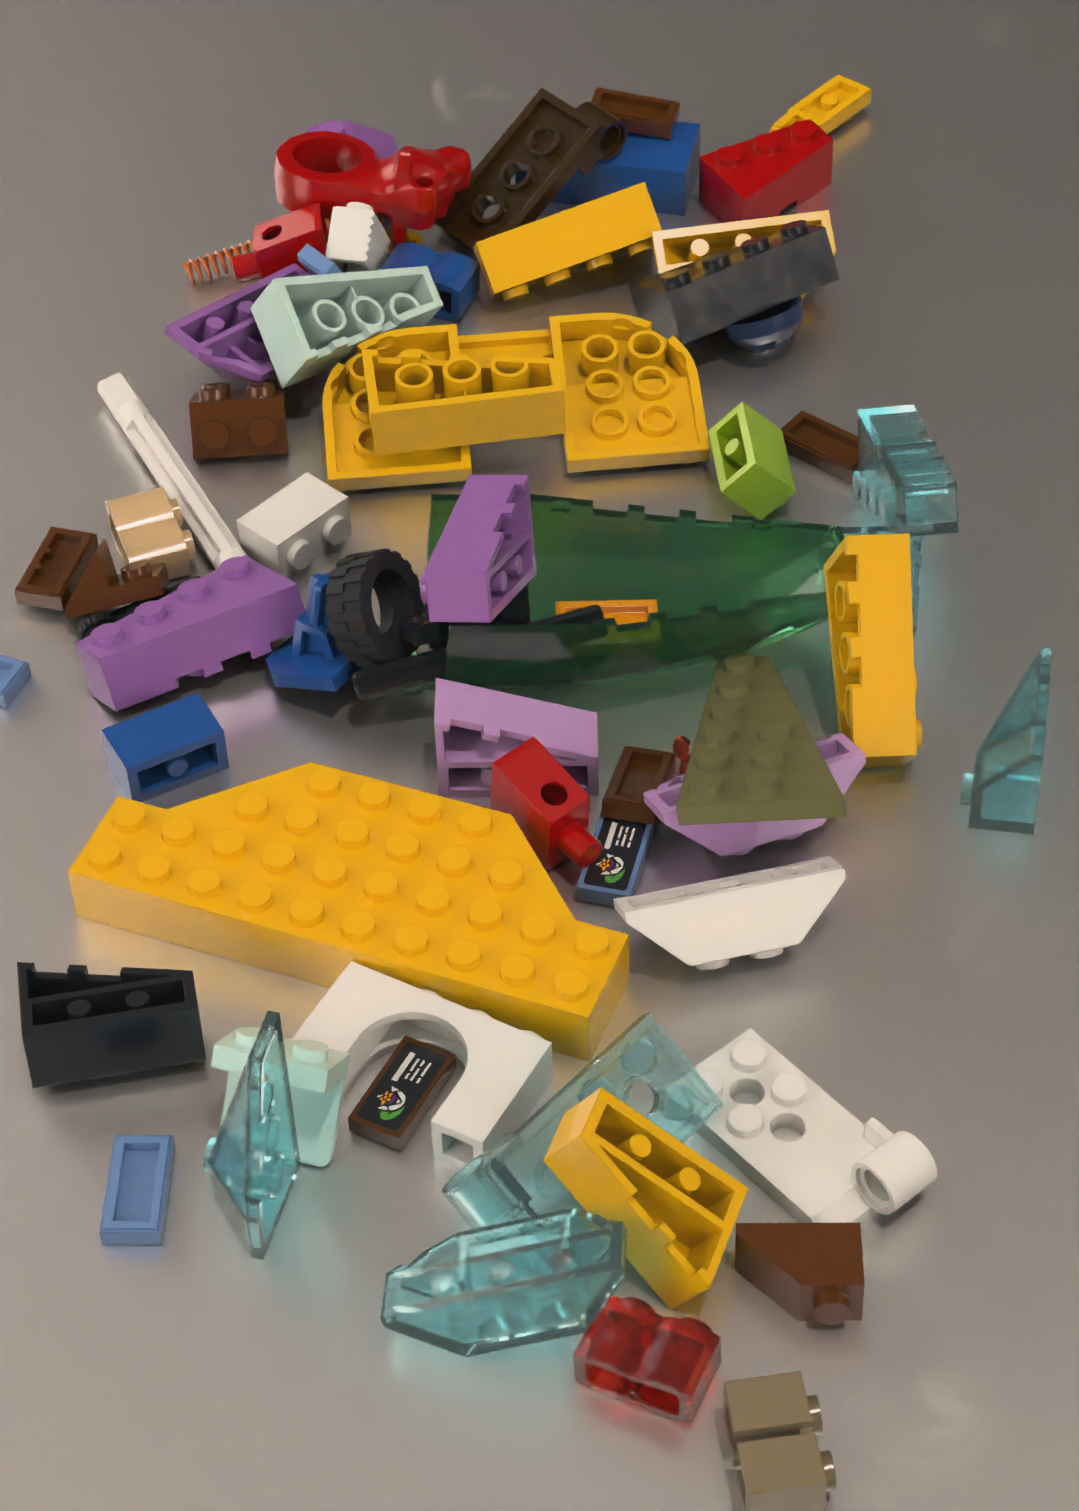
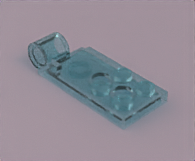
[441,1013,724,1266]

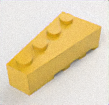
[473,182,662,302]

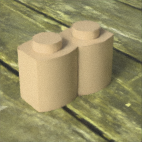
[105,487,196,579]

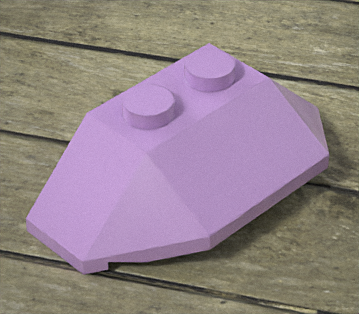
[643,733,866,857]

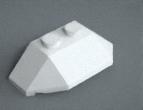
[613,856,846,970]

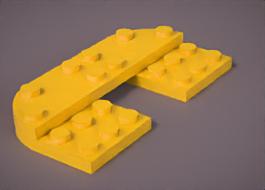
[323,313,710,491]

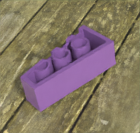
[74,555,305,711]

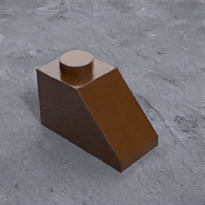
[735,1222,865,1324]

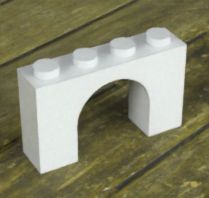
[291,961,553,1179]

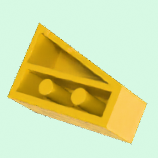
[543,1087,748,1310]

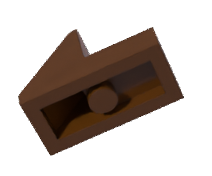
[65,539,170,619]

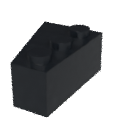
[17,962,206,1088]

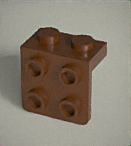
[189,379,289,460]

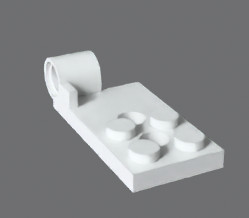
[664,1028,938,1223]

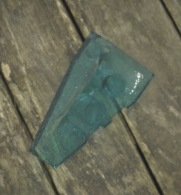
[960,648,1052,835]
[203,1011,301,1260]

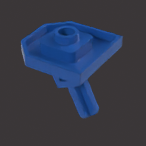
[266,572,380,692]

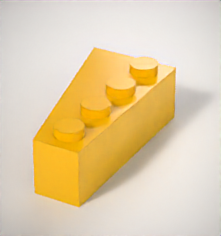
[361,349,566,456]
[823,533,923,768]

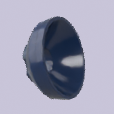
[722,296,804,354]

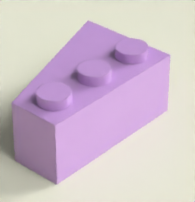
[434,678,599,798]

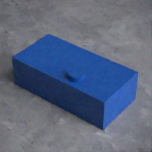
[515,122,700,216]

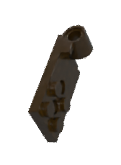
[434,87,628,254]

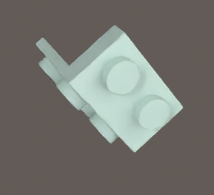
[211,1026,350,1167]

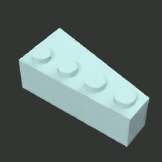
[250,266,443,389]

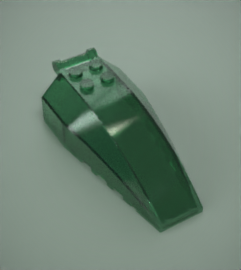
[397,494,844,698]

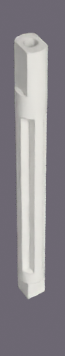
[97,372,248,569]

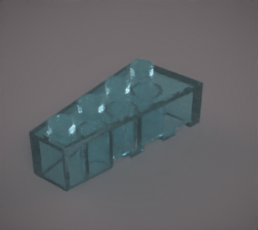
[852,404,959,537]

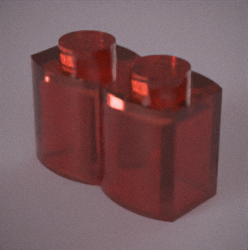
[573,1296,722,1423]

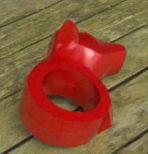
[274,131,472,248]

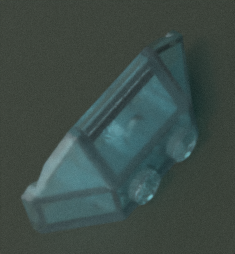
[380,1207,627,1357]

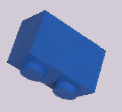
[101,692,229,802]

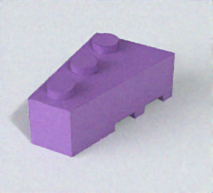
[420,475,537,623]

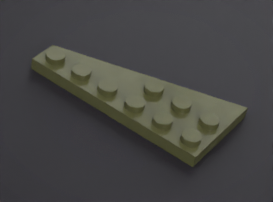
[676,652,846,826]

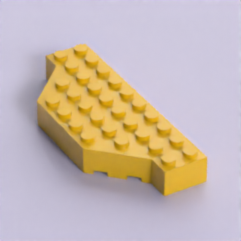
[68,762,630,1062]

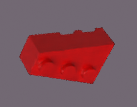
[699,119,833,223]

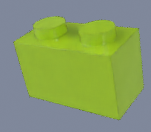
[708,401,796,520]

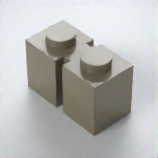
[723,1371,836,1511]

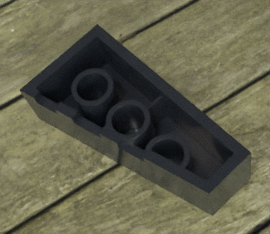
[628,220,839,345]

